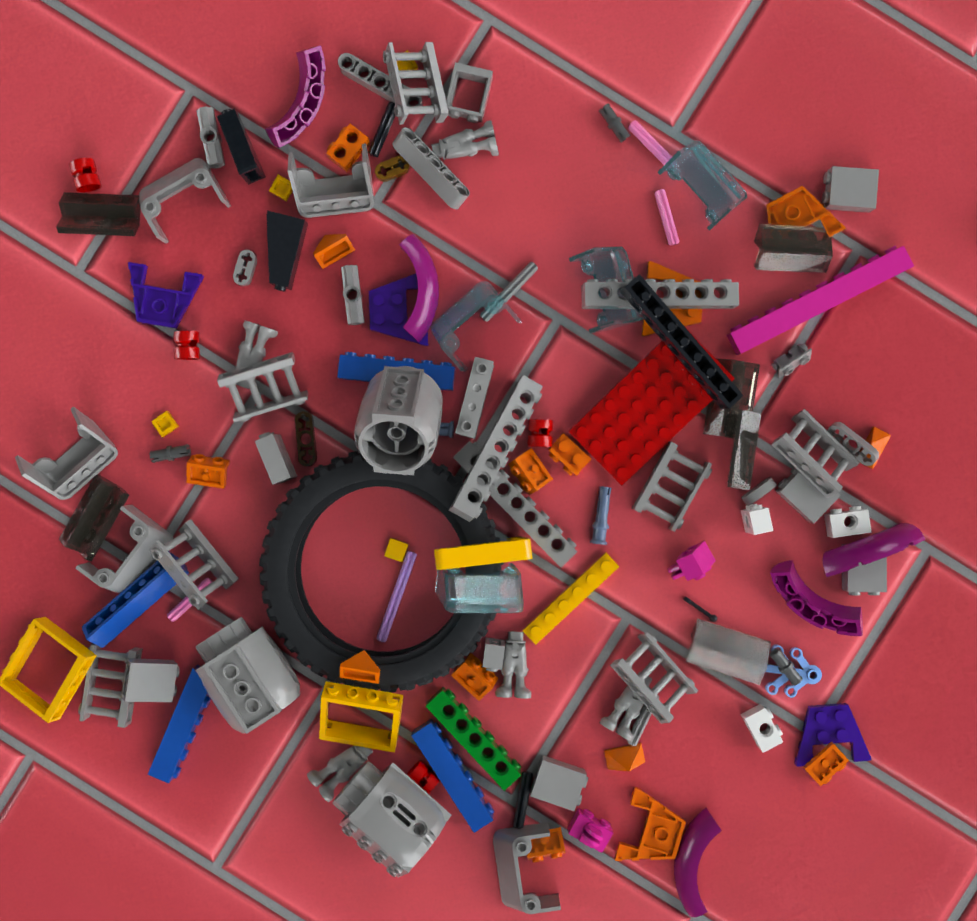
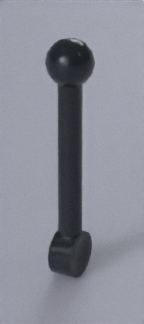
[683,596,717,622]

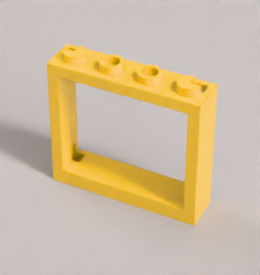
[0,617,97,723]
[319,681,403,753]

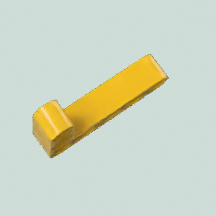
[434,537,532,570]

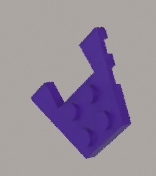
[128,262,204,329]
[369,274,429,346]
[795,703,872,767]

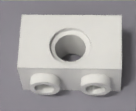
[740,504,773,535]
[824,506,872,538]
[740,704,783,753]

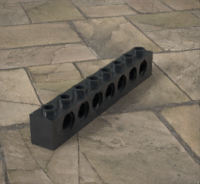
[620,274,744,410]

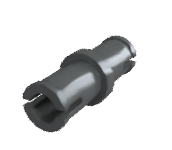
[599,103,631,143]
[150,444,191,463]
[769,648,803,686]

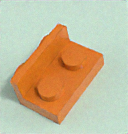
[548,433,591,476]
[508,448,553,495]
[186,454,230,489]
[451,653,498,701]
[803,742,849,787]
[527,827,566,863]

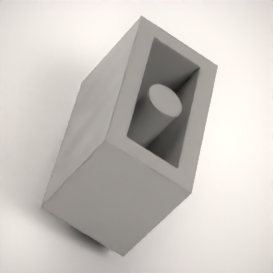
[482,637,505,672]

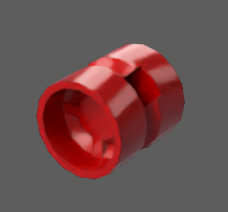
[69,158,102,193]
[174,331,200,360]
[527,419,553,447]
[407,760,440,794]

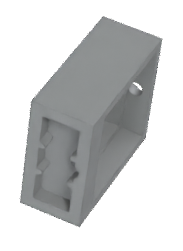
[446,62,493,123]

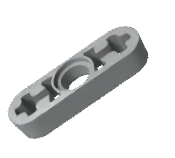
[827,422,879,466]

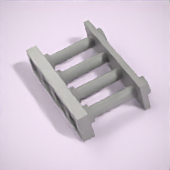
[383,42,449,125]
[217,352,308,422]
[455,357,494,439]
[771,409,860,498]
[632,442,712,532]
[149,519,239,610]
[610,632,699,724]
[78,644,143,728]

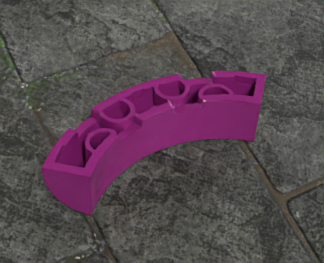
[265,45,326,148]
[399,234,439,343]
[822,523,925,577]
[770,560,863,636]
[674,808,722,917]

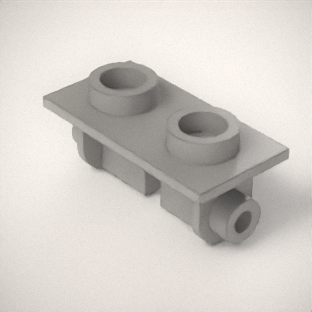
[771,343,812,378]

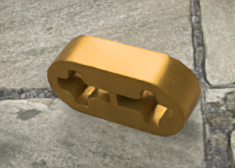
[375,155,410,182]

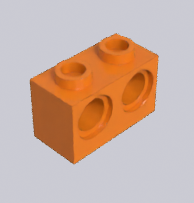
[326,123,370,173]

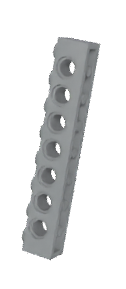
[581,279,739,309]
[449,375,543,522]
[453,441,577,567]

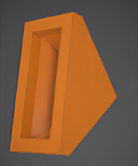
[313,234,355,269]
[860,426,891,469]
[340,650,380,684]
[604,743,645,771]

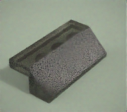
[56,192,140,236]
[754,224,833,273]
[703,358,760,441]
[726,409,761,490]
[59,474,129,562]
[686,618,771,685]

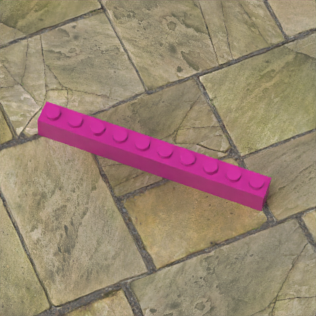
[726,245,914,355]

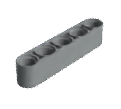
[338,53,423,115]
[392,127,470,209]

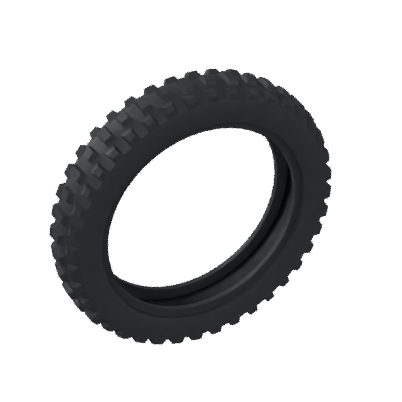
[259,451,504,693]

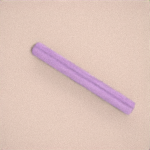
[376,551,417,642]

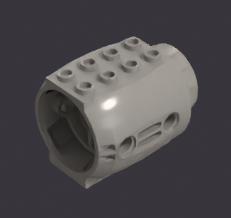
[354,366,443,475]
[195,617,300,734]
[333,761,452,878]

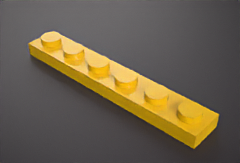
[523,552,619,645]

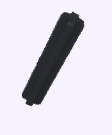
[368,102,395,158]
[512,771,533,829]

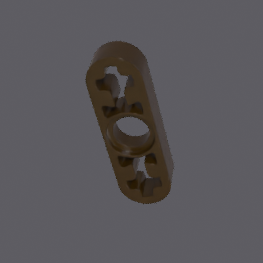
[295,411,317,466]

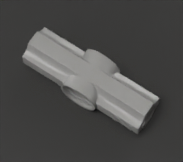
[196,106,225,169]
[341,265,365,325]

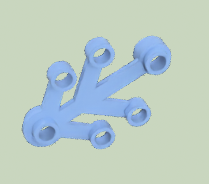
[746,644,822,698]

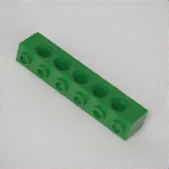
[426,687,521,791]

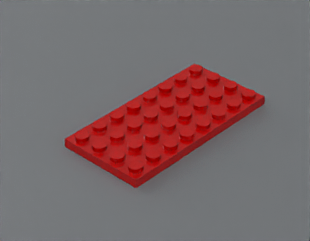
[568,326,735,486]

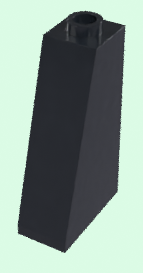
[217,108,266,185]
[266,211,308,292]

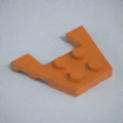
[766,186,846,265]
[642,261,702,336]
[614,786,686,861]

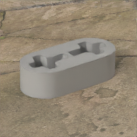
[233,250,257,287]
[741,477,777,506]

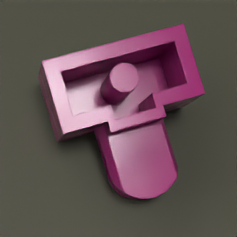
[667,541,716,581]
[567,808,613,853]

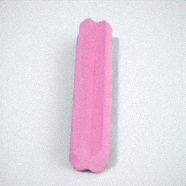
[628,120,674,167]
[654,189,679,246]
[167,578,213,622]

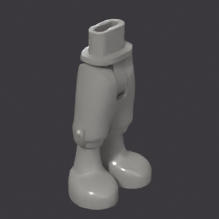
[431,120,499,160]
[236,320,278,389]
[495,631,532,699]
[600,671,652,741]
[307,746,373,802]

